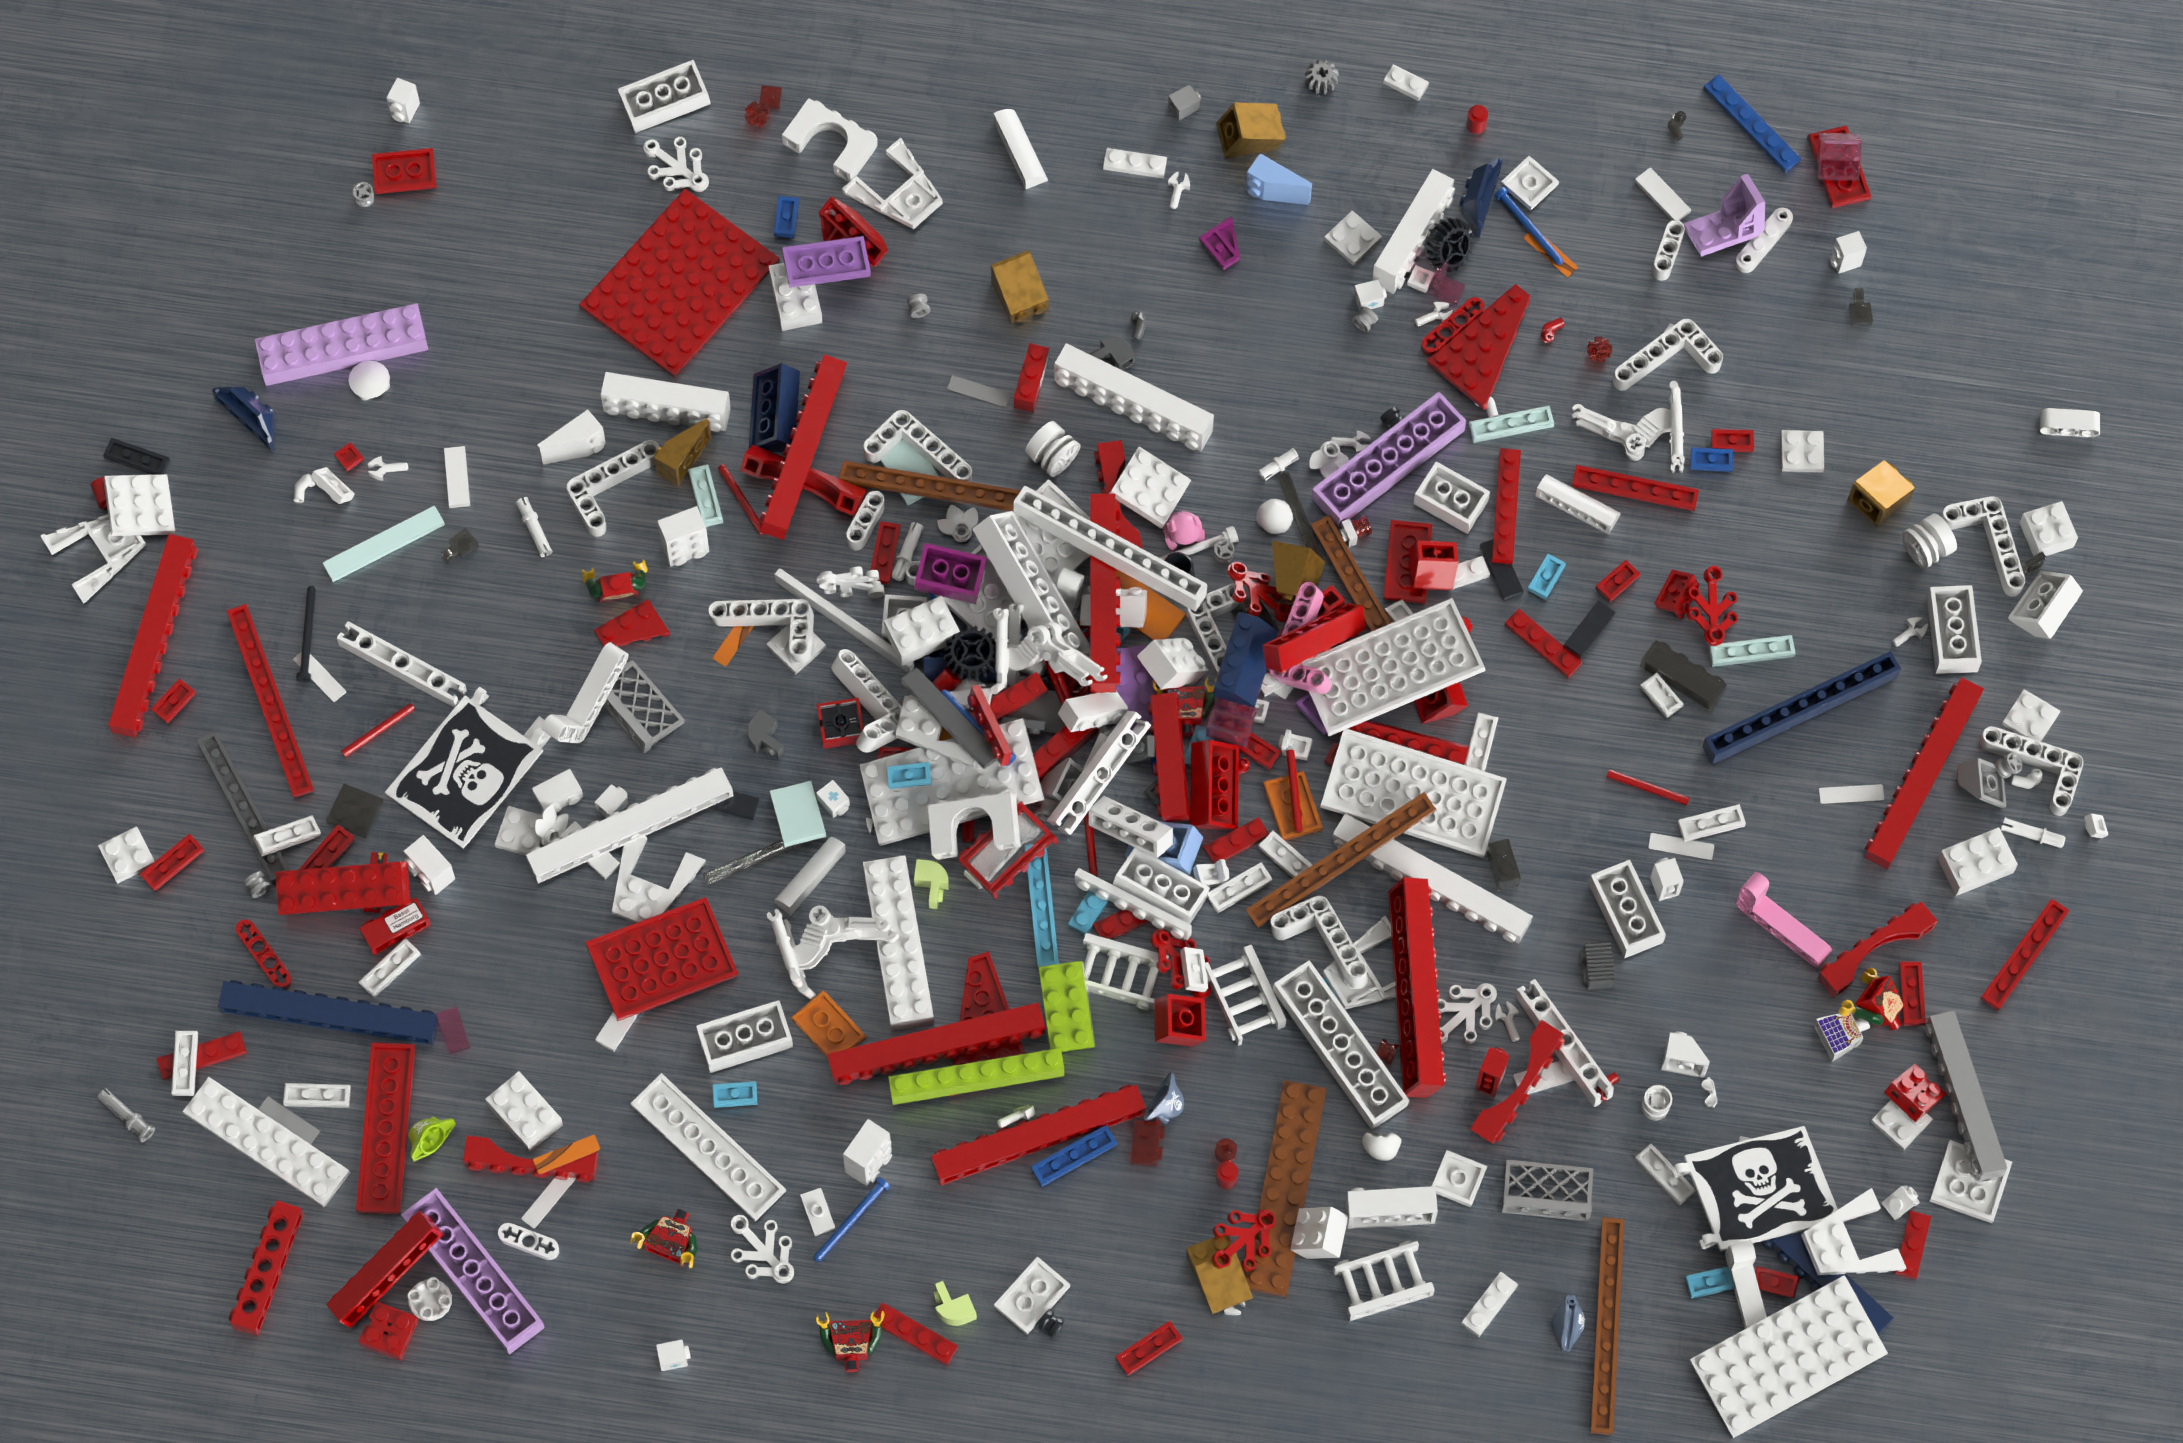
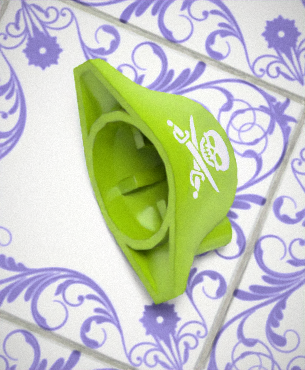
[409,1116,456,1161]

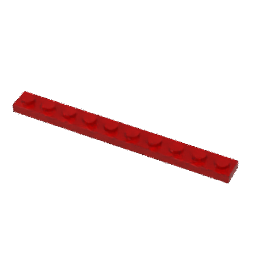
[226,604,314,798]

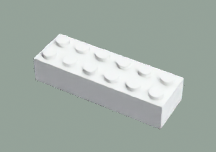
[1372,169,1455,294]
[601,372,731,432]

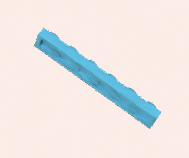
[1025,844,1059,969]

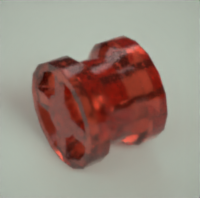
[1350,515,1372,539]
[1376,1039,1399,1065]
[1215,1138,1237,1163]

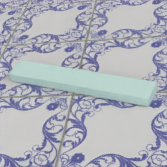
[323,505,445,582]

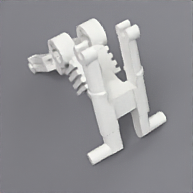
[1572,381,1685,473]
[991,603,1107,694]
[767,905,899,1000]

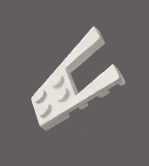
[842,138,943,229]
[40,514,146,604]
[896,688,992,769]
[612,836,706,923]
[1322,916,1410,1009]
[1801,1188,1906,1275]

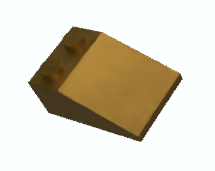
[654,419,712,486]
[1186,1235,1253,1314]

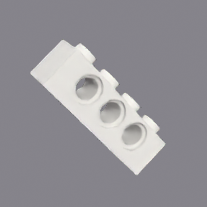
[1089,796,1173,858]

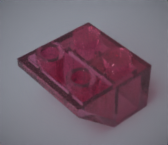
[1817,133,1862,181]
[1206,698,1259,748]

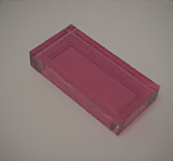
[436,1007,470,1055]

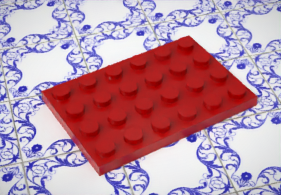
[585,897,738,1022]

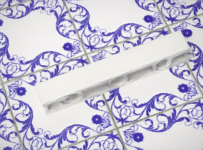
[337,621,467,708]
[1047,710,1151,835]
[1516,979,1614,1107]

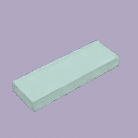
[688,464,723,527]

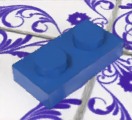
[774,196,799,238]
[1690,447,1733,472]

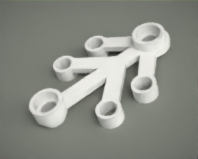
[643,137,709,192]
[816,567,885,598]
[1438,983,1497,1046]
[731,1215,794,1284]

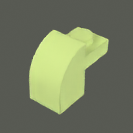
[914,859,949,909]
[933,1281,977,1326]

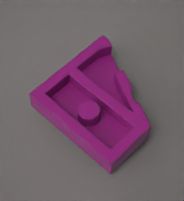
[1199,216,1240,271]

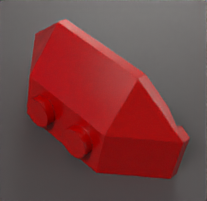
[818,197,888,267]

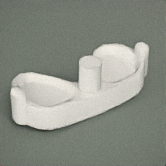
[1701,1077,1718,1108]

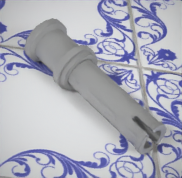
[97,1088,155,1142]

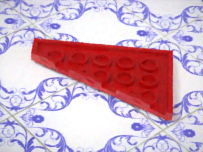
[1427,284,1530,410]
[950,951,1025,1097]

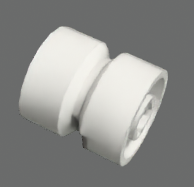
[1641,1085,1672,1121]

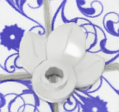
[1309,441,1349,479]
[937,505,978,542]
[534,805,568,846]

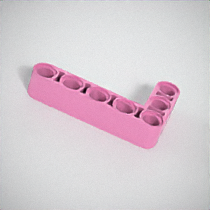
[1269,582,1331,694]
[1736,872,1832,968]

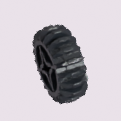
[1423,217,1474,273]
[944,625,996,682]

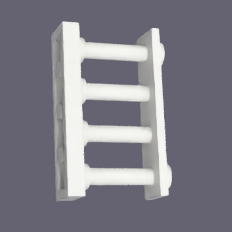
[1083,933,1169,1010]
[1205,944,1286,1046]
[1333,1240,1434,1321]

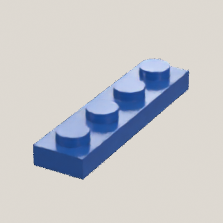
[1031,1125,1117,1187]

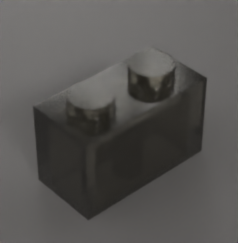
[1486,839,1521,891]

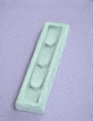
[1468,406,1554,443]
[1708,635,1796,667]

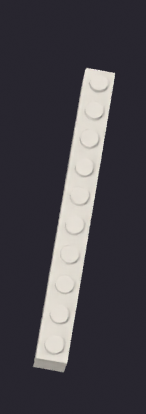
[1014,486,1207,612]
[526,767,733,883]
[1332,813,1533,944]

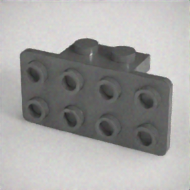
[986,684,1065,735]

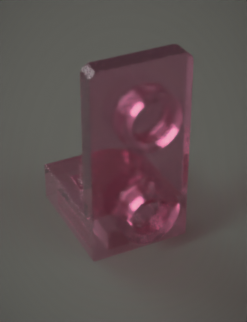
[1433,262,1465,305]

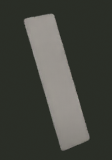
[947,375,1011,407]
[258,1097,320,1145]

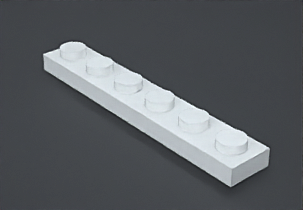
[1075,868,1192,940]

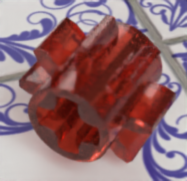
[745,101,770,128]
[1587,336,1613,362]

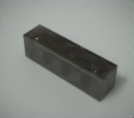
[1640,640,1727,711]

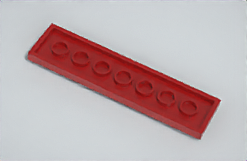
[356,1043,416,1215]

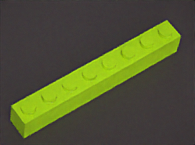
[888,1048,1064,1105]

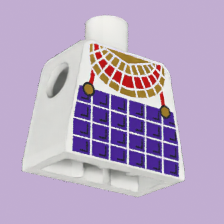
[1814,1012,1870,1062]

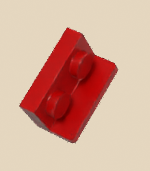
[1654,569,1700,619]

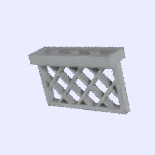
[603,660,685,753]
[1502,1159,1593,1222]

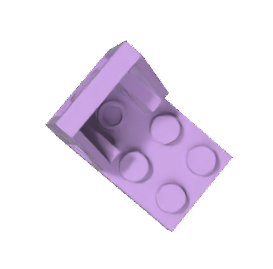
[1684,174,1765,256]

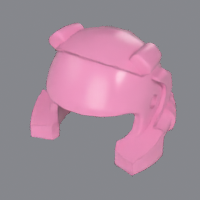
[1163,511,1205,552]

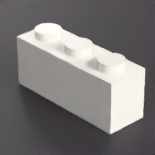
[1058,691,1128,732]

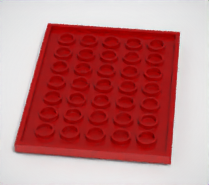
[579,189,780,378]

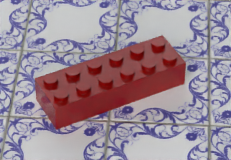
[275,861,411,915]

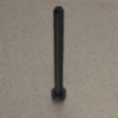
[296,586,316,683]

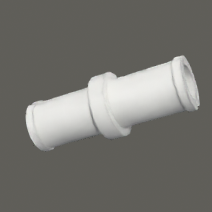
[1258,448,1300,481]

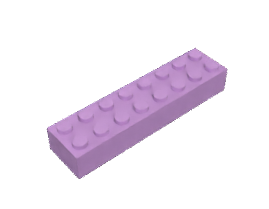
[255,303,428,386]
[1311,392,1466,528]
[401,1188,544,1355]

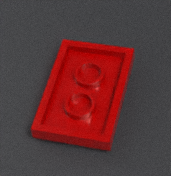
[372,148,437,194]

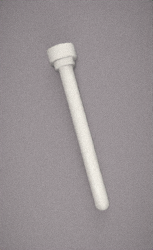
[1158,526,1239,560]

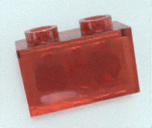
[1131,1119,1165,1167]

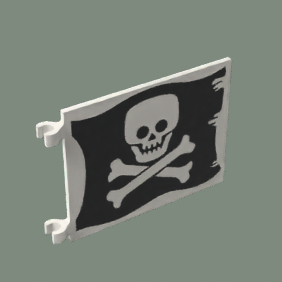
[385,687,547,849]
[1672,1126,1838,1252]

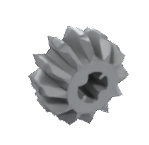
[1305,59,1339,94]

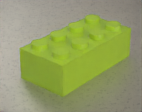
[1039,961,1096,1052]

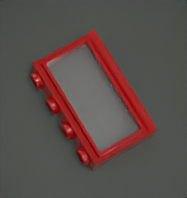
[959,801,1058,900]

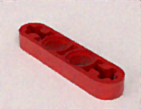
[1421,297,1485,356]
[236,919,292,990]

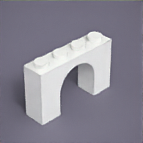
[782,98,878,182]
[928,790,1020,860]

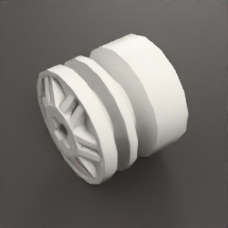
[1025,421,1080,477]
[1902,513,1957,569]

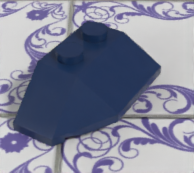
[1459,157,1503,238]
[212,387,275,452]

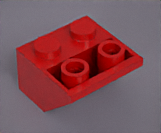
[1409,541,1458,590]

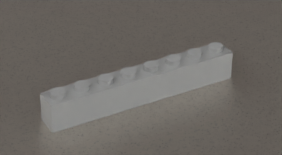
[1925,1011,2007,1181]

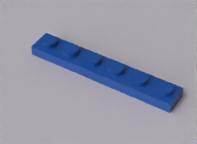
[1703,74,1801,173]

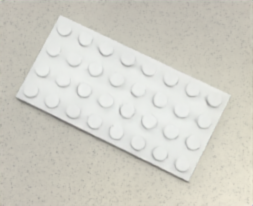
[935,479,1090,639]
[1300,598,1486,736]
[860,718,1044,846]
[1320,729,1507,858]
[1689,1275,1888,1438]

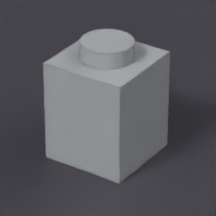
[1168,85,1201,120]

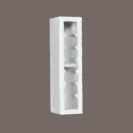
[994,109,1048,189]
[1535,474,1621,534]
[774,837,846,916]

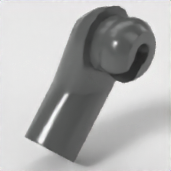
[1131,311,1146,340]

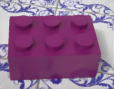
[914,543,987,604]

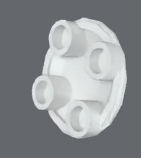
[348,361,390,400]
[408,1277,452,1321]

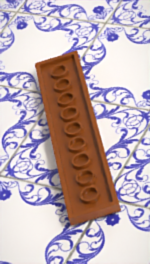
[1245,1080,1327,1297]

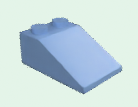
[1246,153,1312,205]
[1125,821,1203,875]

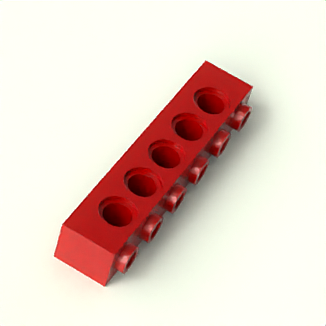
[229,1200,304,1336]

